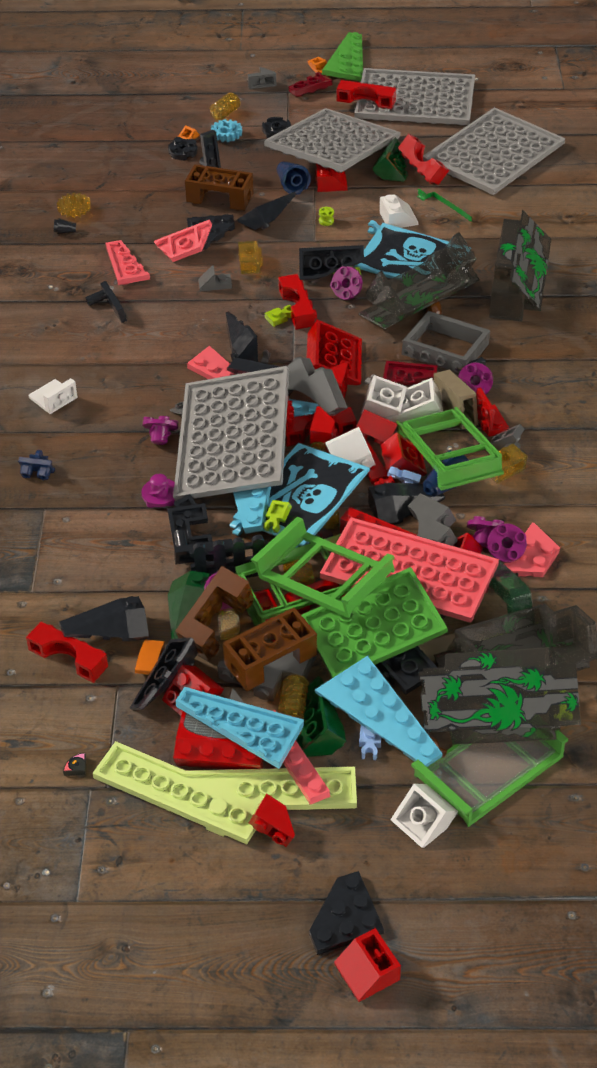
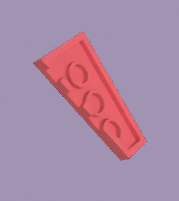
[106,240,150,285]
[187,346,236,379]

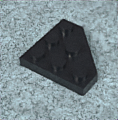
[187,214,235,250]
[309,871,384,955]

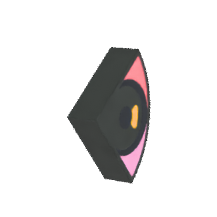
[63,753,86,776]

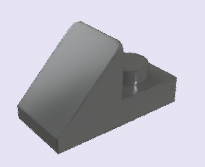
[248,67,277,89]
[198,265,232,291]
[490,424,525,456]

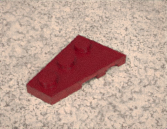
[289,71,332,97]
[383,361,438,386]

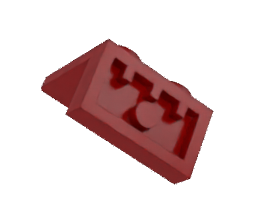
[476,387,509,437]

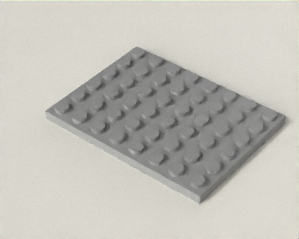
[354,68,475,126]
[423,107,565,195]
[264,108,401,172]
[173,366,289,501]

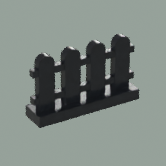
[189,535,268,578]

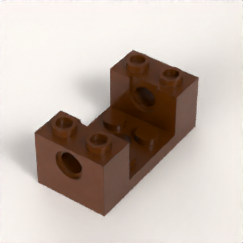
[185,164,254,211]
[175,566,254,662]
[223,607,317,691]

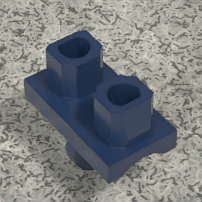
[18,450,55,480]

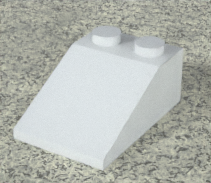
[386,378,443,422]

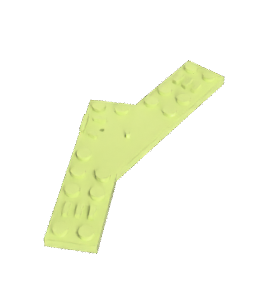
[93,741,357,844]

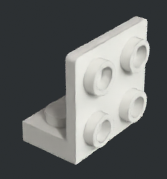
[29,379,78,414]

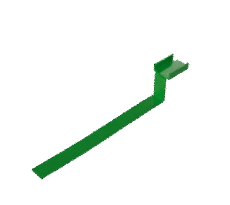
[417,189,472,221]

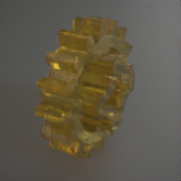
[57,192,91,218]

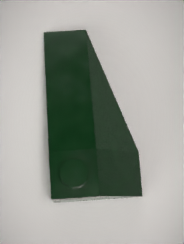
[168,571,210,639]
[296,676,346,757]

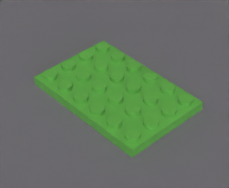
[301,567,448,678]

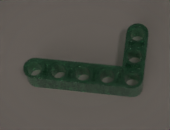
[489,558,535,640]

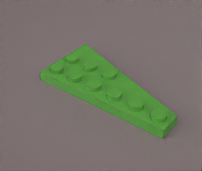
[321,32,363,82]

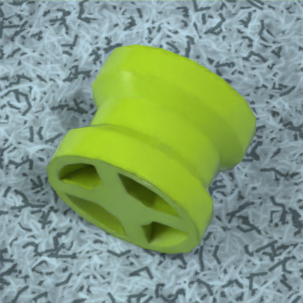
[319,207,334,226]

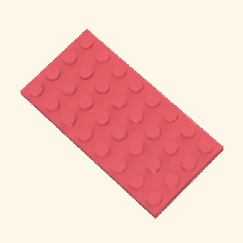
[320,517,499,623]

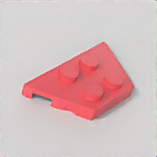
[154,219,212,262]
[500,522,560,577]

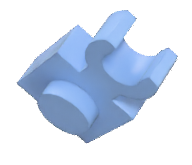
[387,466,421,484]
[359,725,381,760]

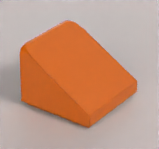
[178,125,200,139]

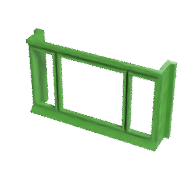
[397,407,504,491]
[251,517,395,618]
[236,534,352,626]

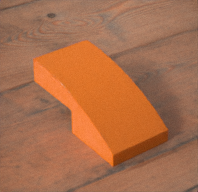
[308,57,331,77]
[135,639,165,675]

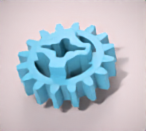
[211,119,242,142]

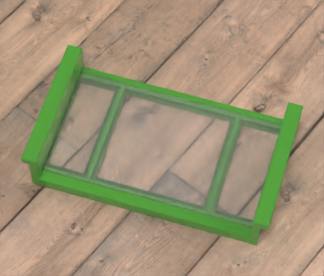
[411,714,568,827]

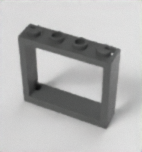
[402,311,491,373]

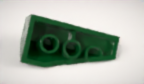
[373,137,408,182]

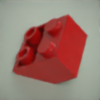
[162,665,224,716]
[334,928,401,1002]

